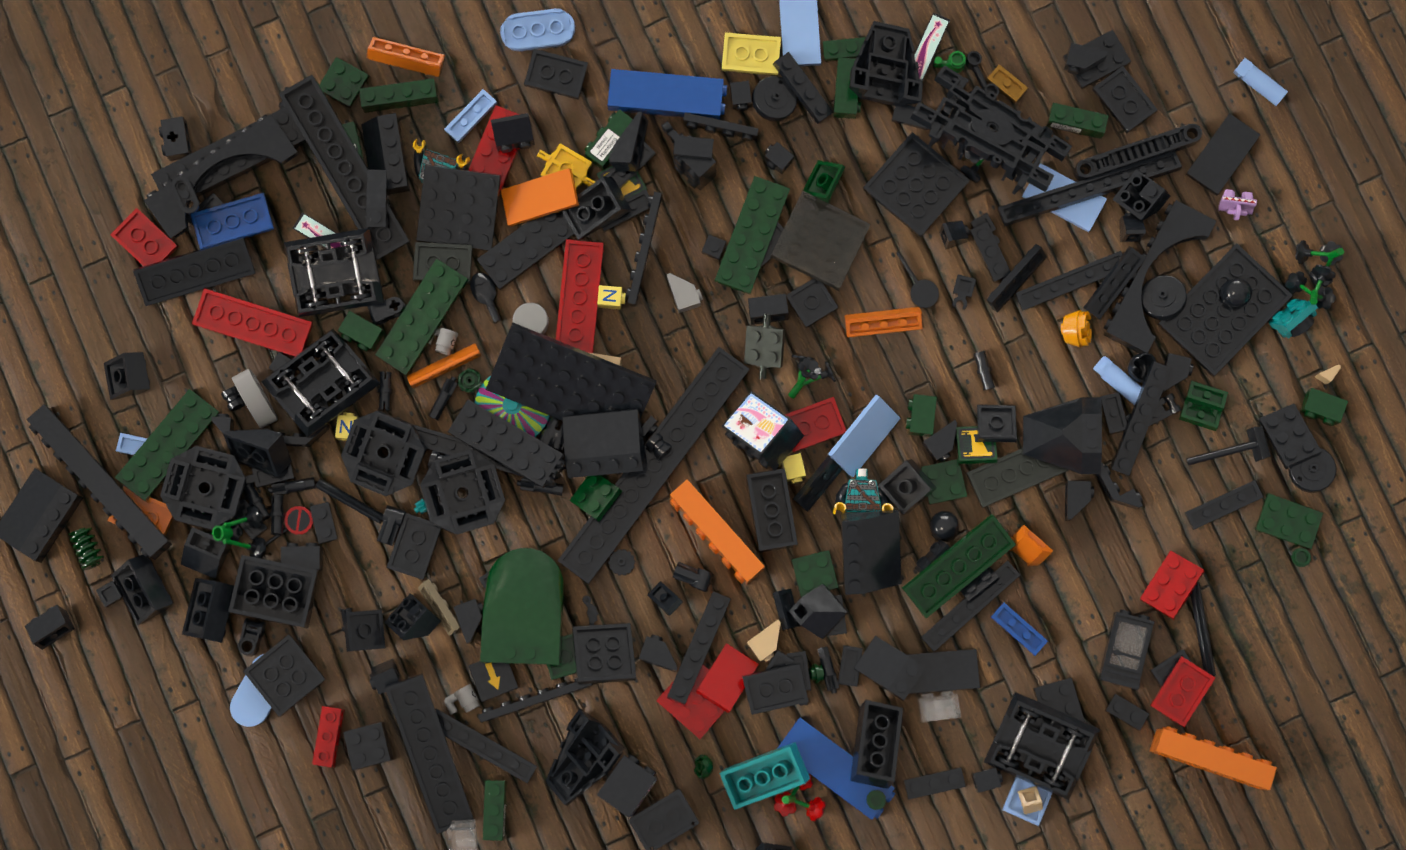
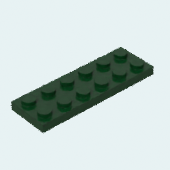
[715,176,790,294]
[375,259,469,376]
[115,389,220,502]
[902,514,1016,619]

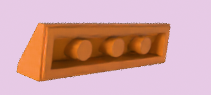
[367,37,445,77]
[844,307,923,337]
[407,344,481,388]

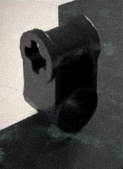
[367,297,406,325]
[238,618,266,657]

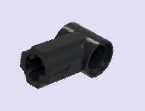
[377,505,407,546]
[673,562,714,592]

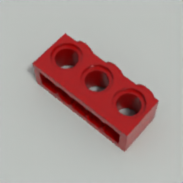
[312,706,345,768]

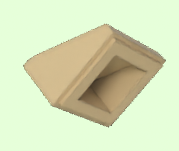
[1315,365,1341,384]
[1018,786,1043,814]

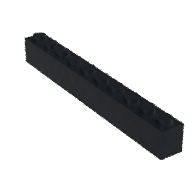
[26,404,172,560]

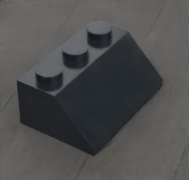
[111,555,174,626]
[182,578,234,643]

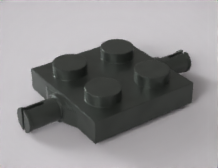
[744,313,785,379]

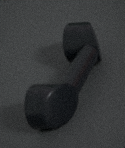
[965,51,999,96]

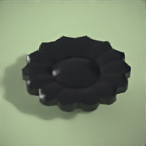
[608,549,635,576]

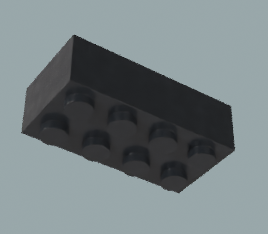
[746,468,798,553]
[850,700,903,789]

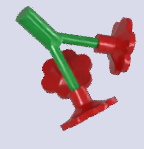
[774,773,826,821]

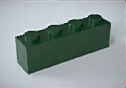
[359,78,439,113]

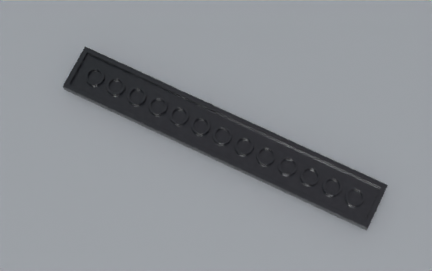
[558,347,750,584]

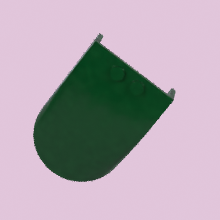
[480,548,564,666]

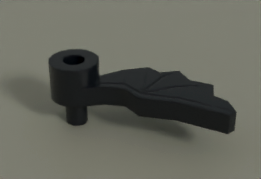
[582,595,598,626]

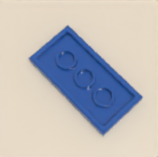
[190,193,275,249]

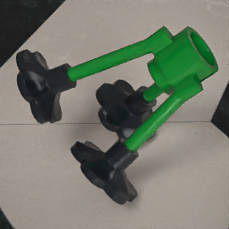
[212,505,266,559]

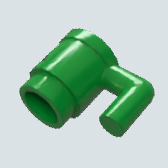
[933,51,966,73]

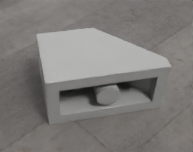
[667,273,703,313]

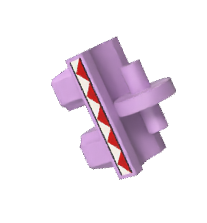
[1218,189,1257,221]

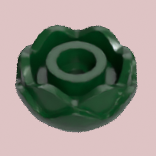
[458,368,482,393]
[694,755,713,779]

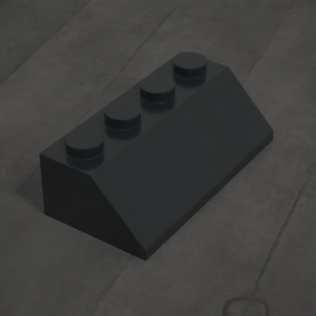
[361,113,410,195]

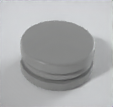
[513,303,549,335]

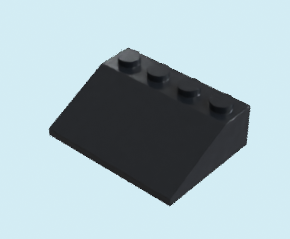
[563,409,647,478]
[0,468,83,563]
[840,510,902,595]
[228,555,318,629]

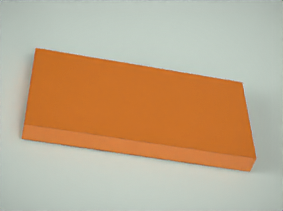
[501,168,579,227]

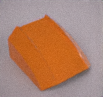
[1010,525,1053,566]

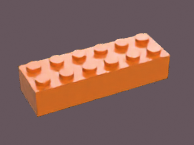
[670,479,765,585]
[1149,726,1277,790]

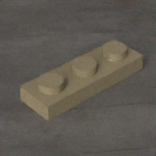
[418,579,460,636]

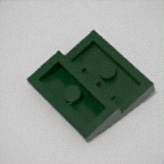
[1179,381,1228,431]

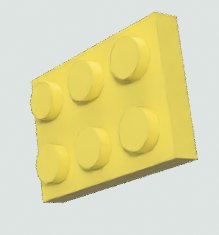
[722,33,781,76]

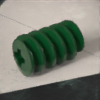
[68,528,104,571]

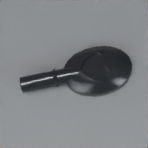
[470,273,501,323]

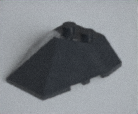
[849,21,923,106]
[1023,397,1102,475]
[545,709,624,806]

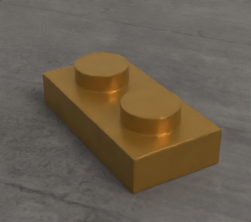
[987,64,1028,104]

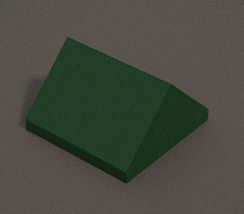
[802,160,845,206]

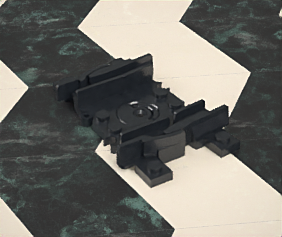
[910,65,1072,195]

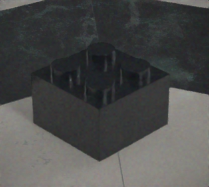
[878,459,936,515]
[343,722,393,770]

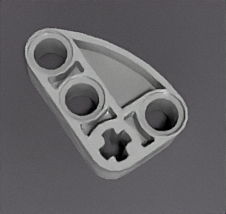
[232,369,278,429]

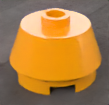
[1061,310,1092,348]

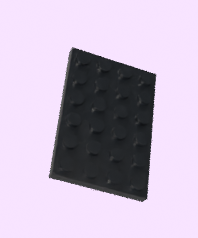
[1157,243,1293,377]

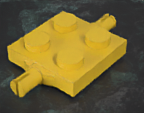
[537,143,596,190]

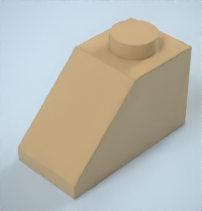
[747,620,781,662]

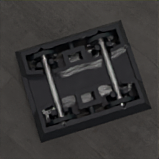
[284,228,385,317]
[261,329,380,438]
[984,692,1101,800]

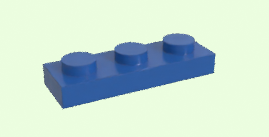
[991,602,1048,656]

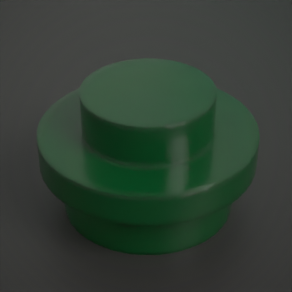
[1291,548,1311,567]
[809,664,824,684]
[866,790,886,810]

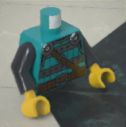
[413,139,470,183]
[833,469,893,514]

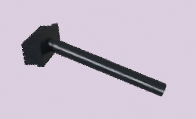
[1186,426,1271,466]

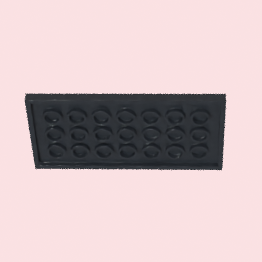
[485,322,657,421]

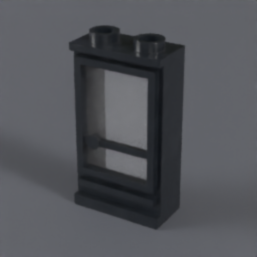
[1098,609,1155,690]

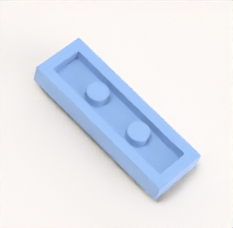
[444,89,497,143]

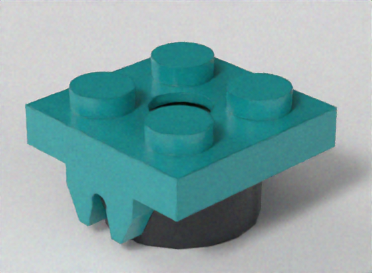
[1268,299,1318,339]

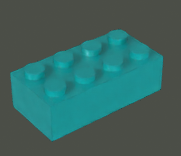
[719,742,810,810]

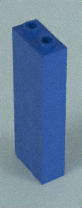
[607,69,727,120]
[777,717,895,820]

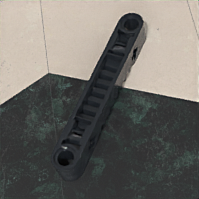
[1074,123,1202,181]

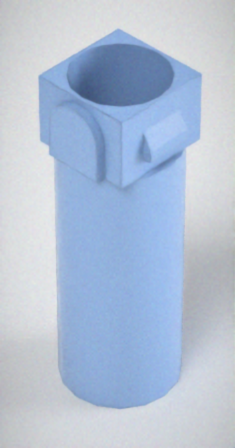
[1233,58,1288,106]
[1093,356,1142,406]

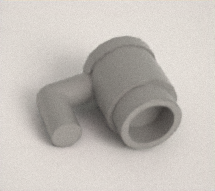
[428,328,458,355]
[444,684,480,715]

